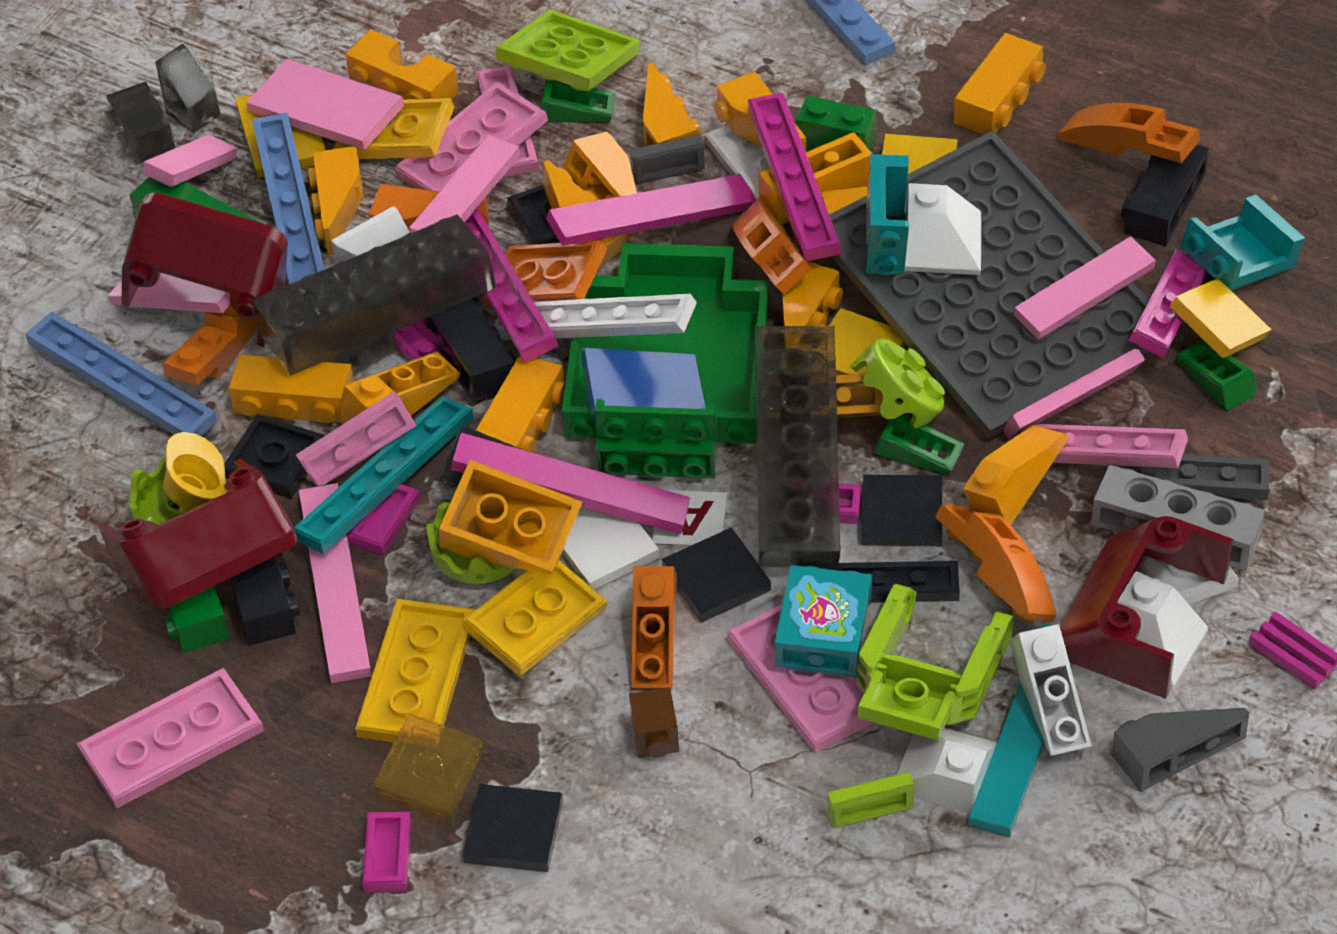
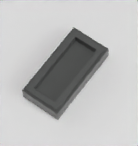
[630,134,705,184]

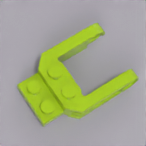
[857,584,1014,741]

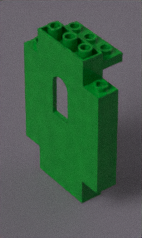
[562,243,769,479]

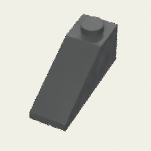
[1112,708,1250,792]

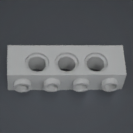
[1092,464,1265,571]

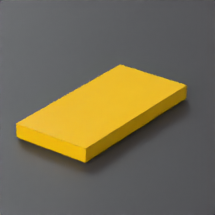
[355,599,475,749]

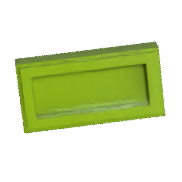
[827,772,914,828]

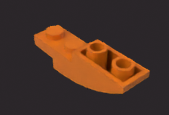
[1057,103,1200,163]
[732,198,812,294]
[163,304,258,387]
[935,504,1056,623]

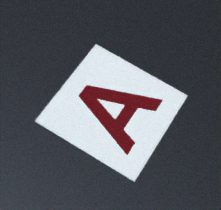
[652,490,727,545]

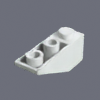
[1010,624,1092,756]

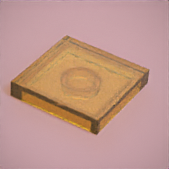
[373,713,486,819]

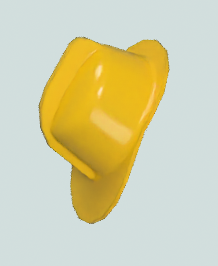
[163,432,226,514]

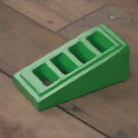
[539,80,615,122]
[1175,340,1256,410]
[874,415,964,475]

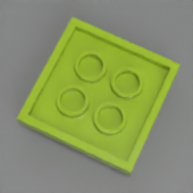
[496,9,641,91]

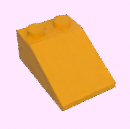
[439,460,583,575]

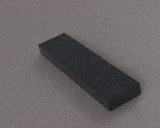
[796,561,960,603]

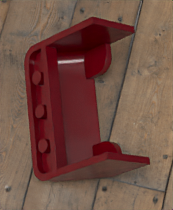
[121,192,288,347]
[98,458,298,609]
[1060,516,1233,699]

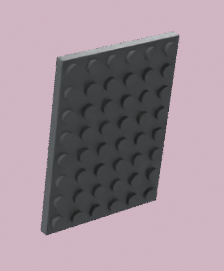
[830,131,1149,439]

